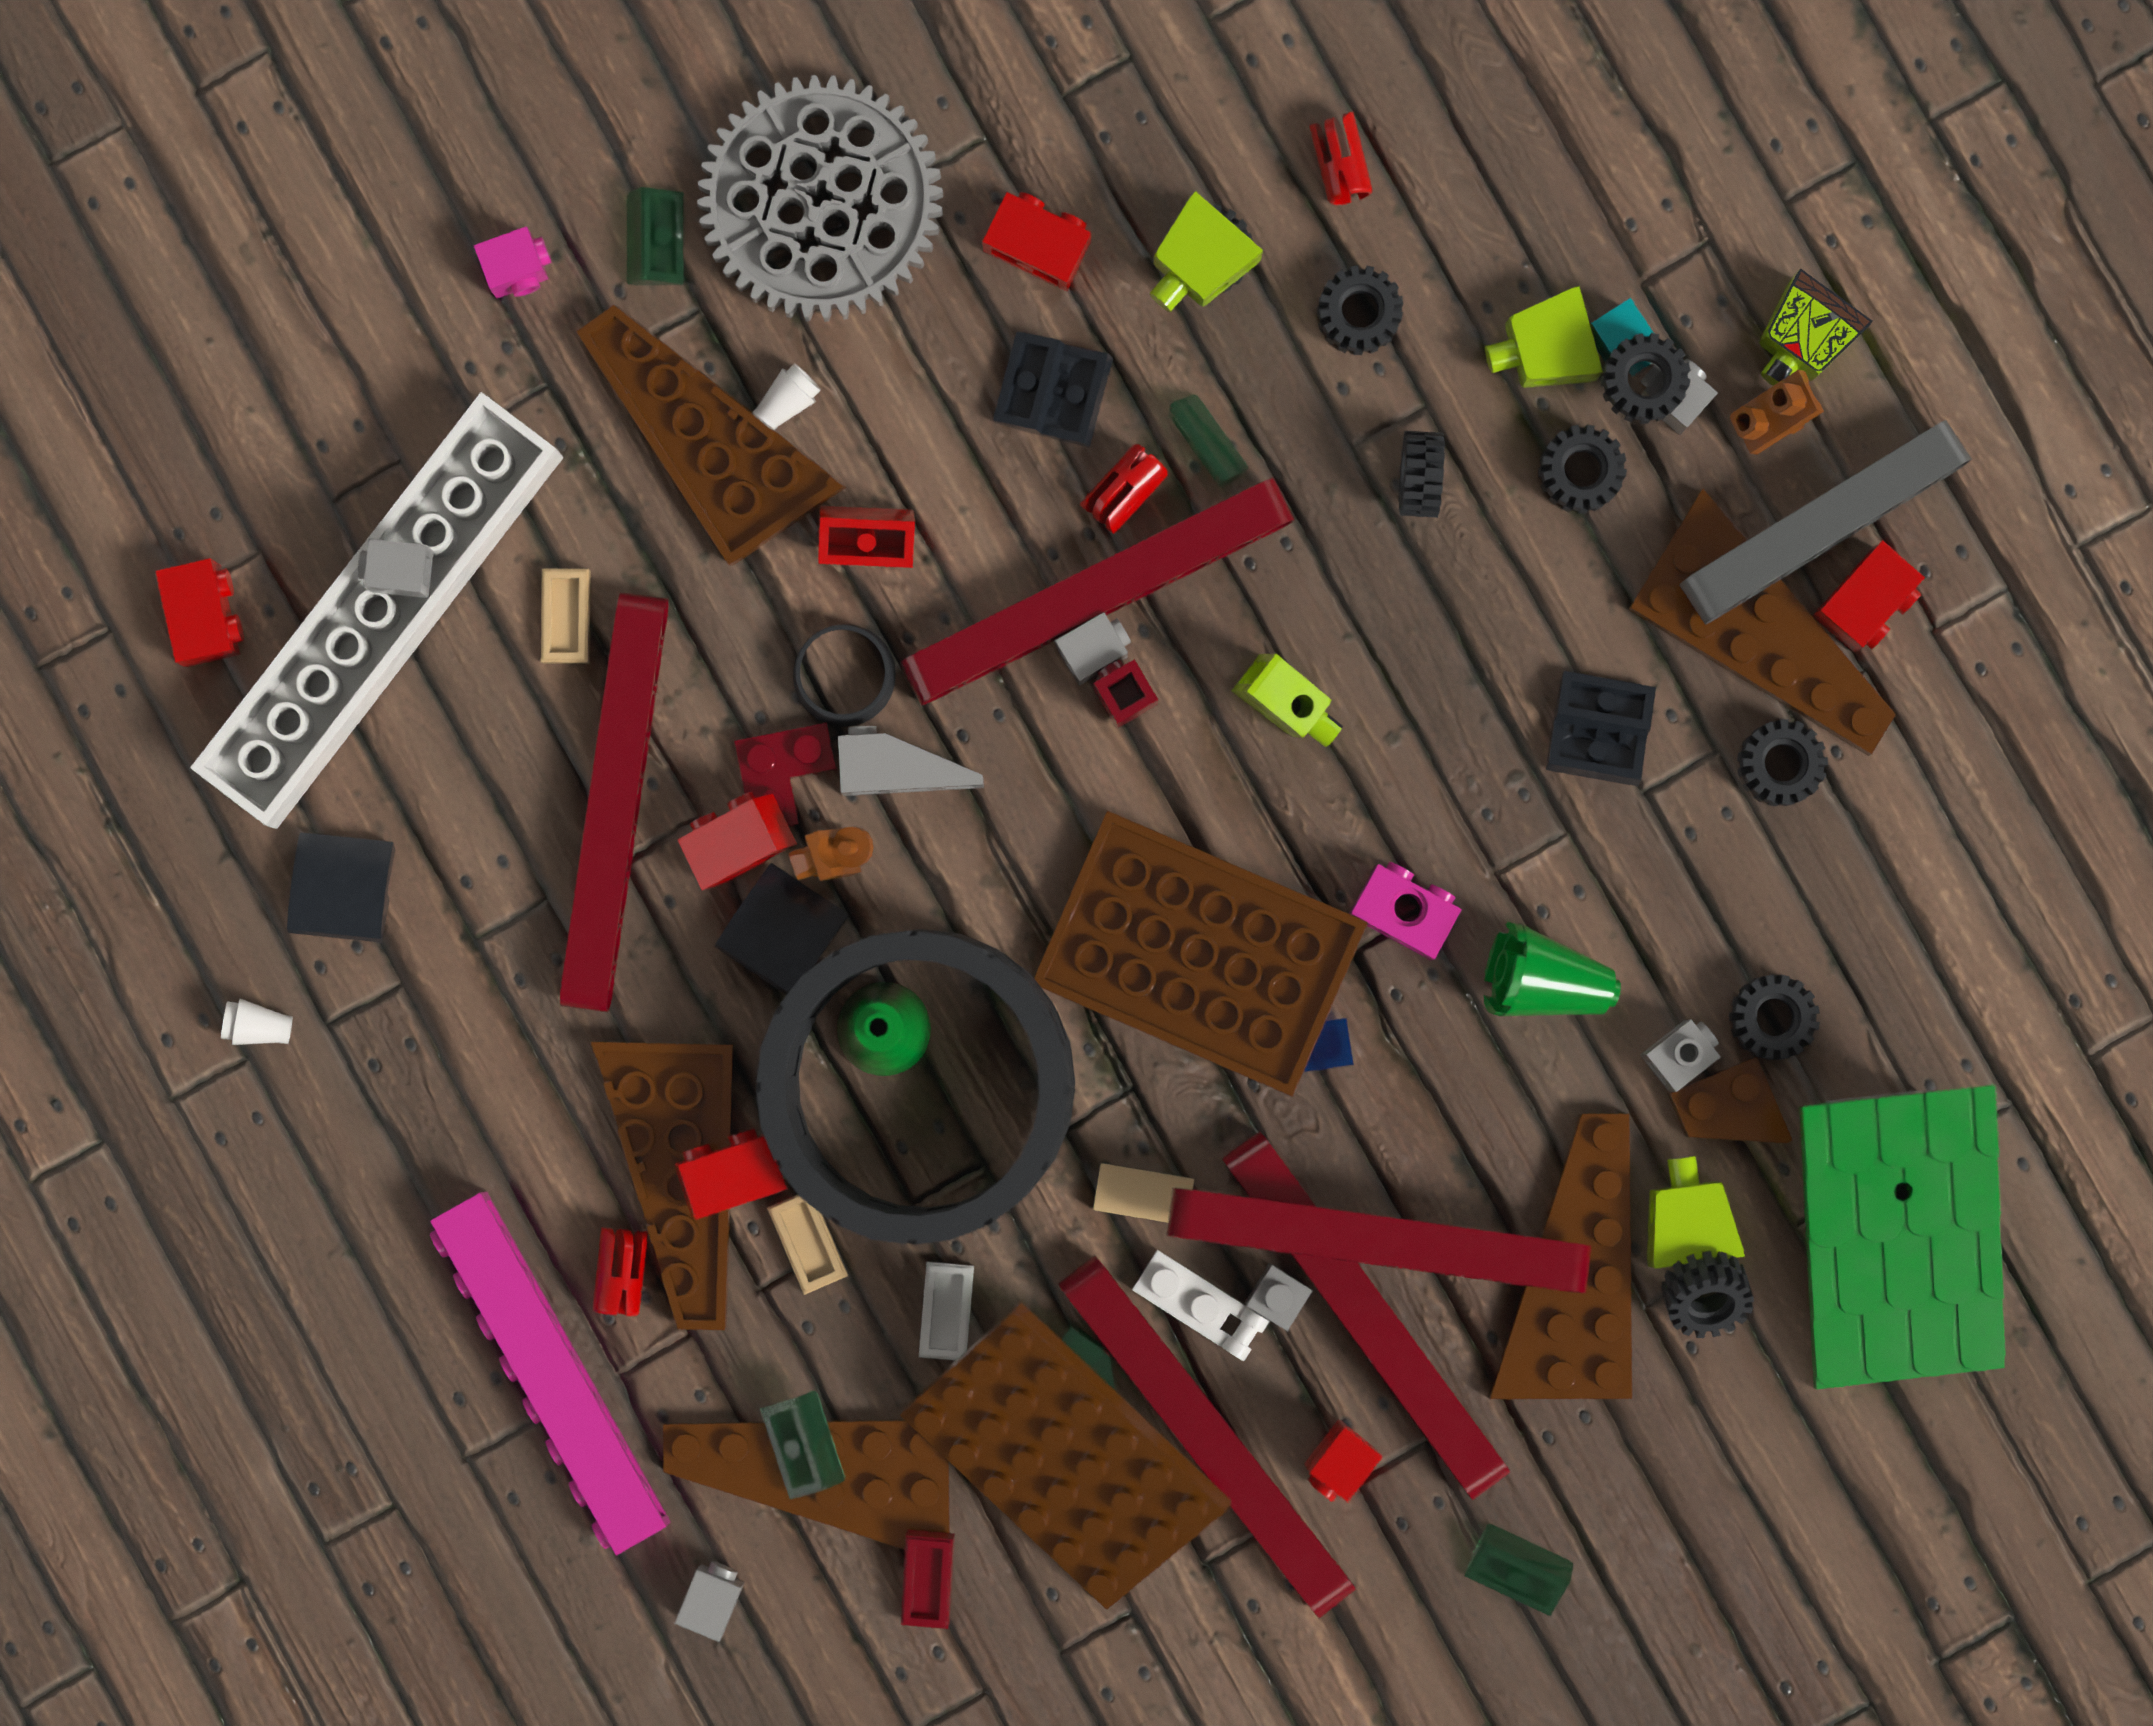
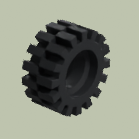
[1317,265,1403,355]
[1601,333,1691,424]
[1538,424,1627,514]
[1399,431,1445,518]
[1737,719,1828,807]
[1729,975,1820,1060]
[1661,1251,1754,1338]

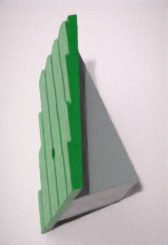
[1799,1085,2006,1389]

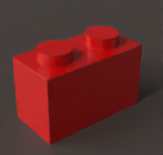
[982,192,1091,292]
[818,506,915,568]
[1812,540,1925,653]
[155,558,244,667]
[677,792,797,890]
[674,1128,787,1220]
[1304,1419,1383,1503]

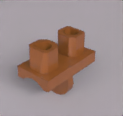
[1730,370,1824,455]
[789,826,874,881]

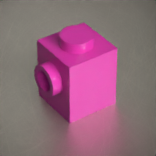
[474,226,552,298]

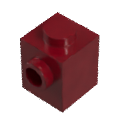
[1093,659,1158,728]

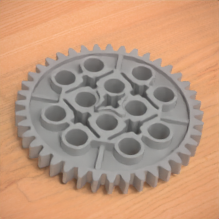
[697,75,943,322]

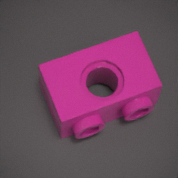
[1349,861,1462,961]

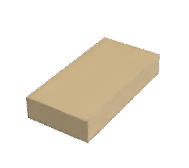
[541,569,591,664]
[1093,1163,1194,1223]
[767,1194,848,1295]

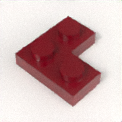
[734,722,837,827]

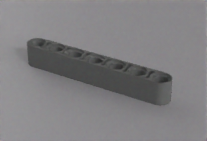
[1679,420,1972,625]

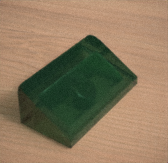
[627,187,684,286]
[1168,395,1248,488]
[760,1390,845,1499]
[1464,1524,1574,1616]

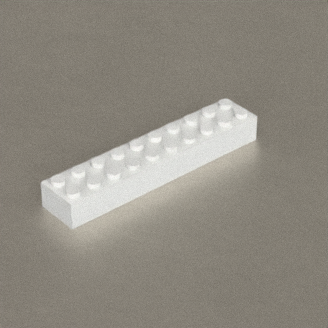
[190,392,564,829]

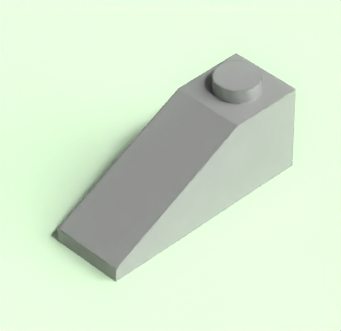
[838,726,984,796]

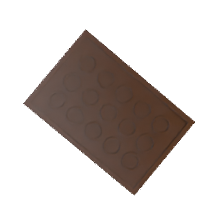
[1034,811,1368,1097]
[900,1302,1232,1610]

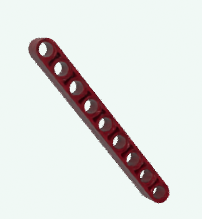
[900,478,1295,705]
[560,592,669,1013]
[1222,1131,1511,1501]
[1166,1188,1591,1294]
[1058,1255,1356,1619]

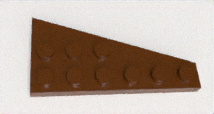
[576,305,847,566]
[1628,489,1896,756]
[591,1042,734,1330]
[1488,1113,1632,1399]
[663,1419,950,1549]

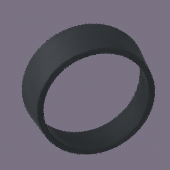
[793,624,896,727]

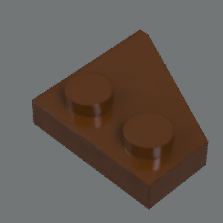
[1667,1057,1793,1143]

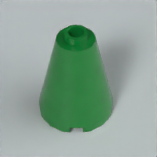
[1483,922,1621,1016]
[837,982,931,1076]

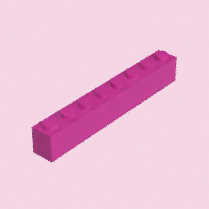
[430,1191,671,1555]

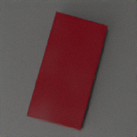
[901,1529,955,1629]

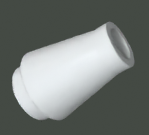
[753,363,821,430]
[221,999,293,1045]

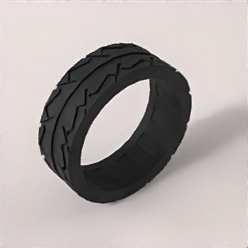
[756,929,1075,1245]

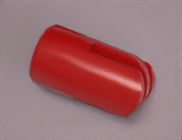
[1309,112,1373,205]
[1080,443,1168,534]
[593,1227,648,1316]

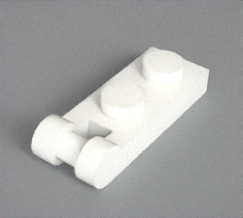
[1132,1249,1269,1361]

